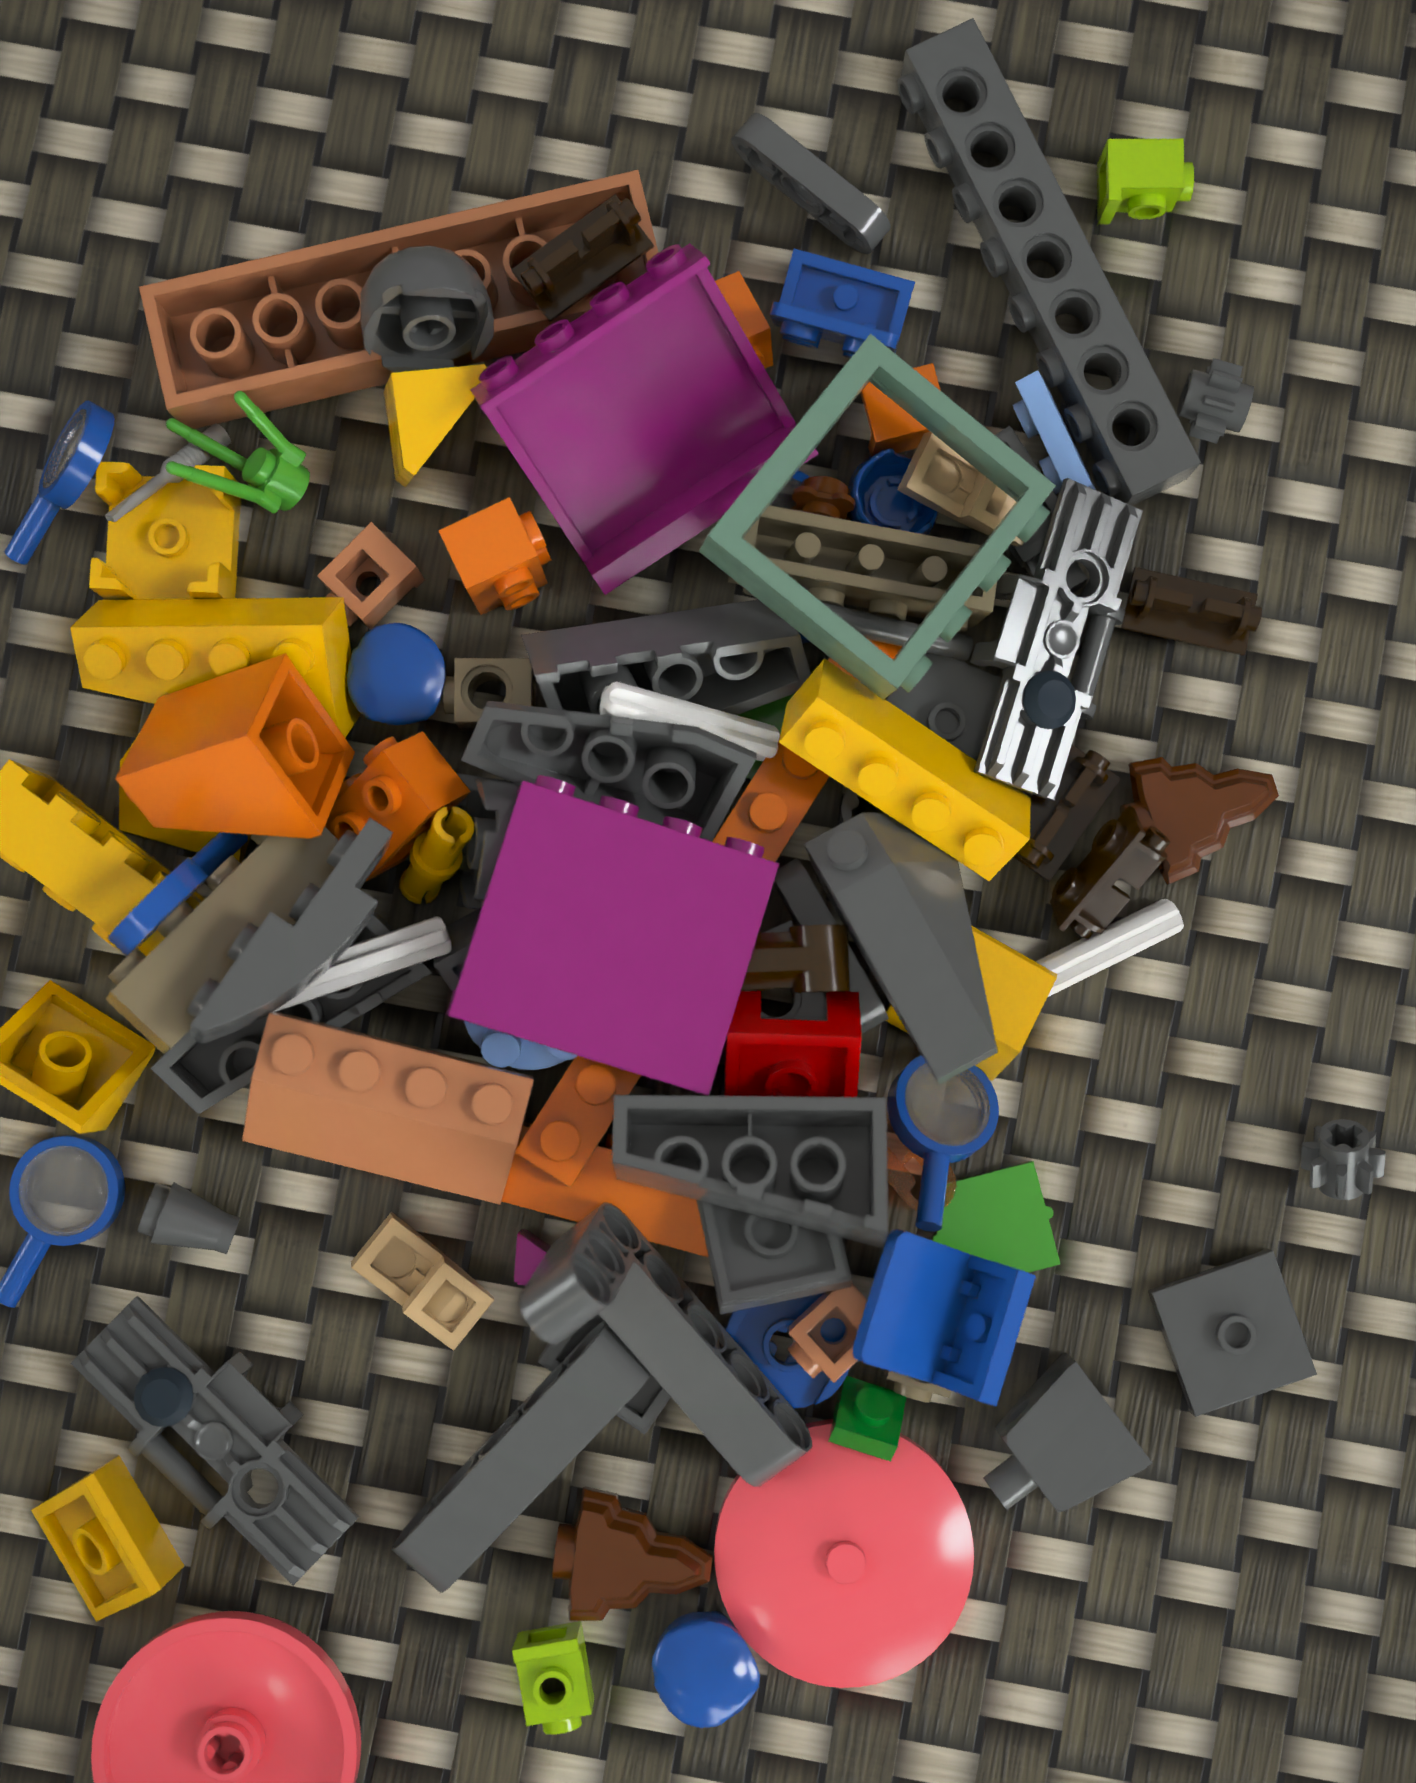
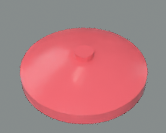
[714,1419,974,1688]
[91,1611,361,1783]

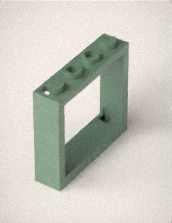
[699,334,1056,700]

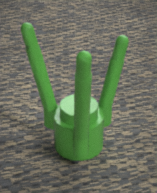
[166,391,310,514]

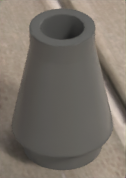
[137,1182,240,1255]

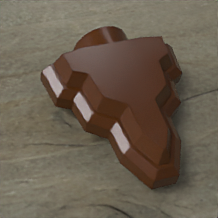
[1120,757,1279,885]
[552,1486,712,1621]

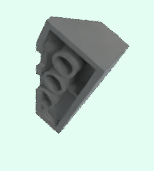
[461,701,757,842]
[804,813,998,1084]

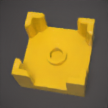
[89,462,241,600]

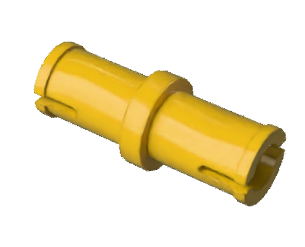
[399,807,474,904]

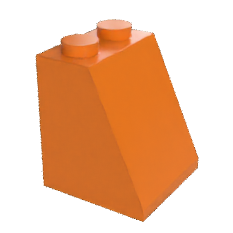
[115,653,355,839]

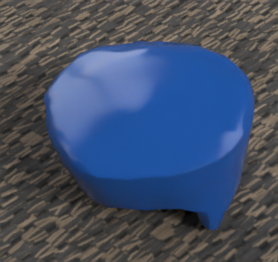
[847,449,939,535]
[347,623,447,725]
[652,1611,760,1728]

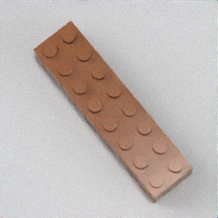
[139,170,658,429]

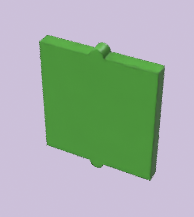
[931,1161,1060,1273]

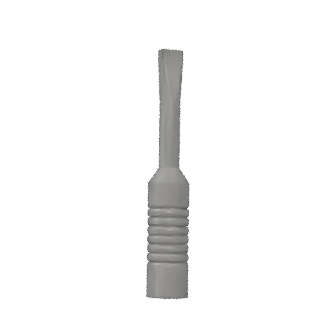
[105,423,231,522]

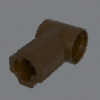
[740,924,850,993]

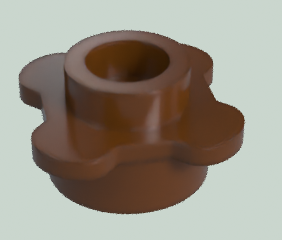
[790,476,855,521]

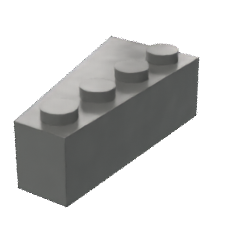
[521,600,811,715]
[150,911,434,1114]
[612,1095,888,1248]

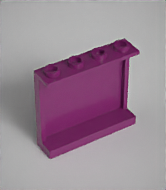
[471,243,819,595]
[446,775,779,1096]

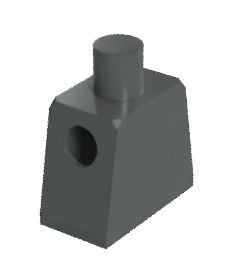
[983,1352,1152,1513]

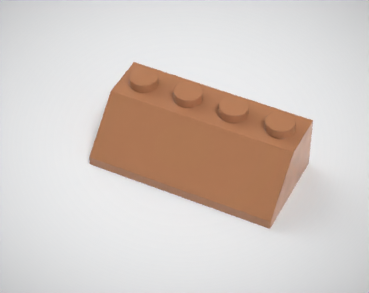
[242,1012,534,1204]

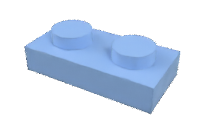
[1012,370,1096,495]

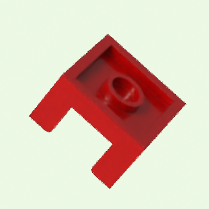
[724,991,862,1097]

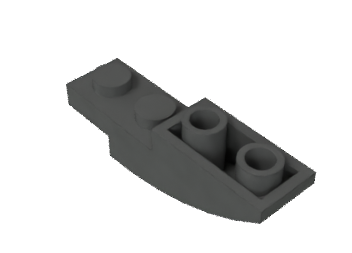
[187,818,393,1044]

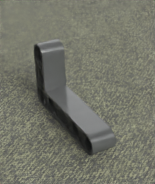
[519,1202,812,1487]

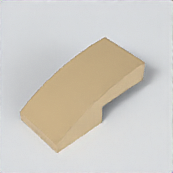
[897,431,1023,547]
[351,1212,494,1351]

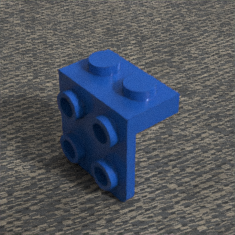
[770,248,915,359]
[853,1229,1036,1406]

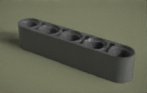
[391,1321,651,1593]

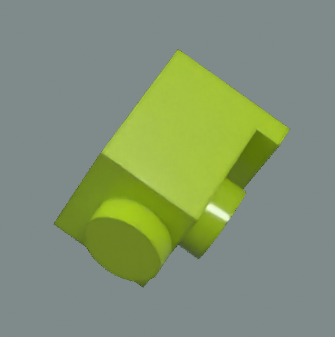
[1097,138,1194,224]
[512,1621,595,1735]

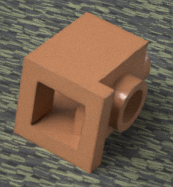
[317,522,425,630]
[787,1283,867,1383]

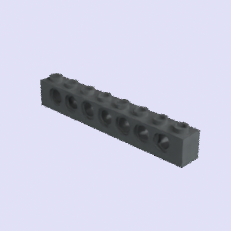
[897,18,1201,506]

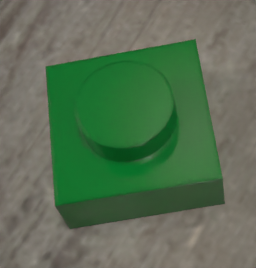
[828,1376,907,1462]

